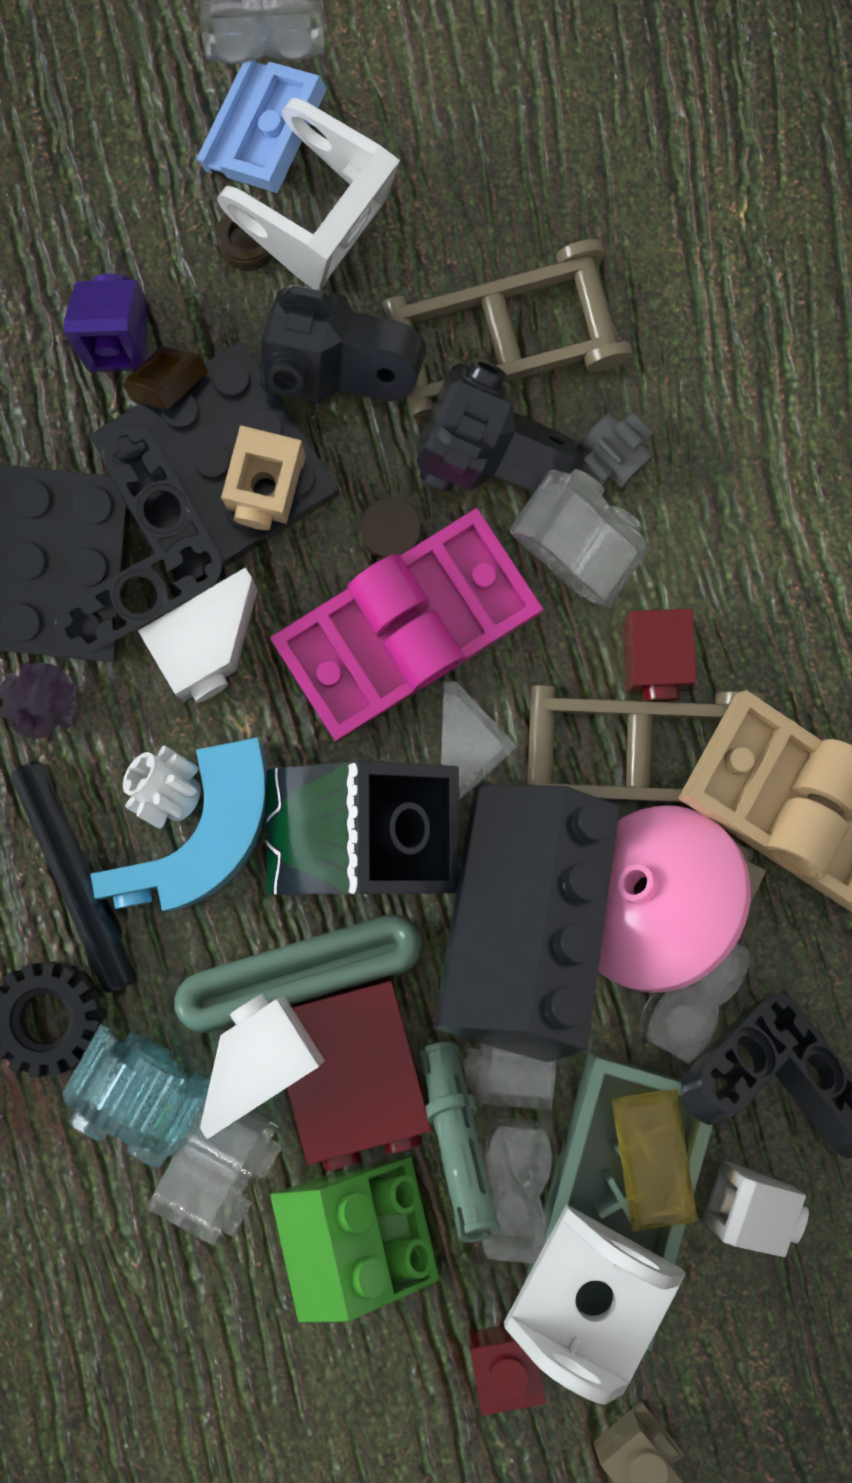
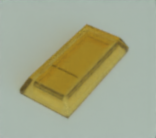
[611,1089,698,1232]

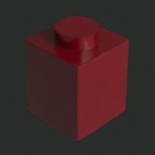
[623,609,697,702]
[468,1324,547,1416]

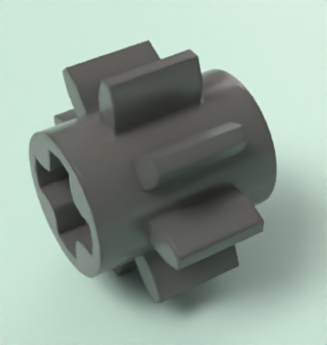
[579,412,654,489]

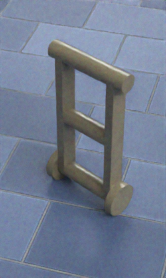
[382,239,634,418]
[527,685,765,803]

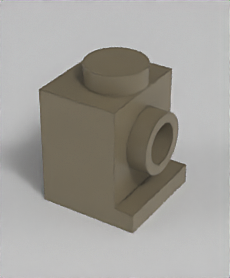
[593,1401,684,1483]

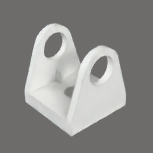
[217,98,400,290]
[504,1204,686,1404]

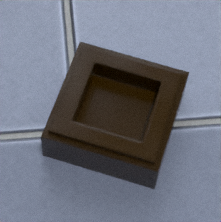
[122,346,208,410]

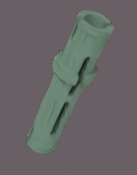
[418,1042,500,1243]

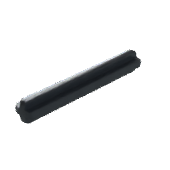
[10,761,136,993]

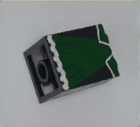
[266,760,460,895]

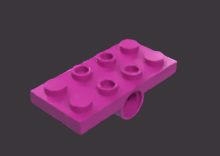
[270,508,543,744]

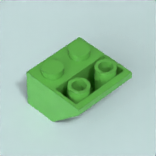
[270,1156,440,1322]

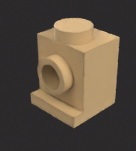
[221,425,306,530]

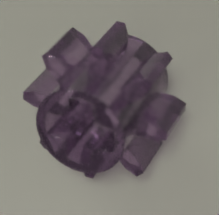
[0,662,78,739]

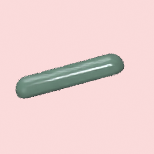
[174,914,423,1033]

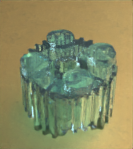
[62,1024,210,1167]

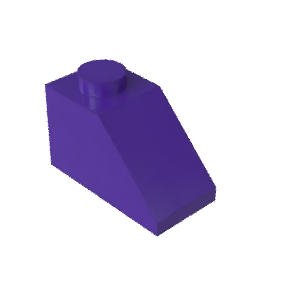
[64,273,147,372]

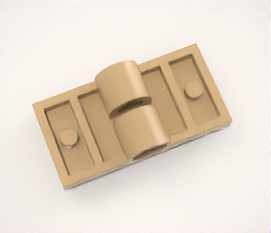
[678,690,852,912]

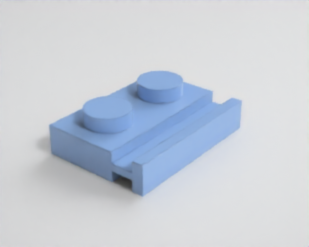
[197,55,327,193]

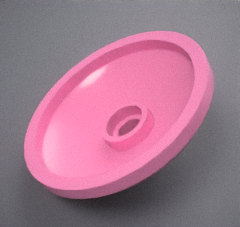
[598,806,751,993]

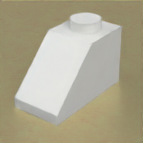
[138,567,258,703]
[200,993,325,1139]
[702,1160,809,1257]

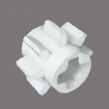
[123,746,201,828]

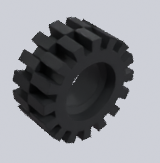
[0,961,107,1078]

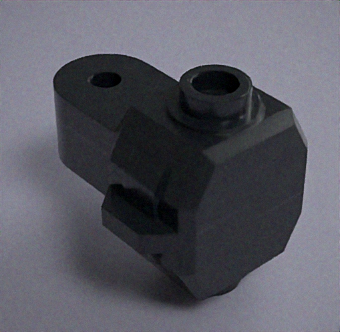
[260,285,426,403]
[416,359,584,499]

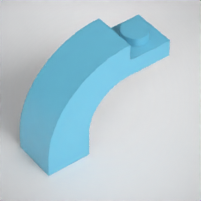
[90,737,268,911]

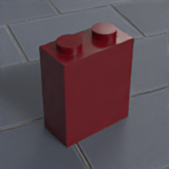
[287,979,432,1171]

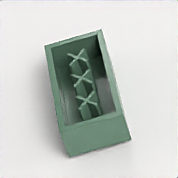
[523,1052,717,1352]

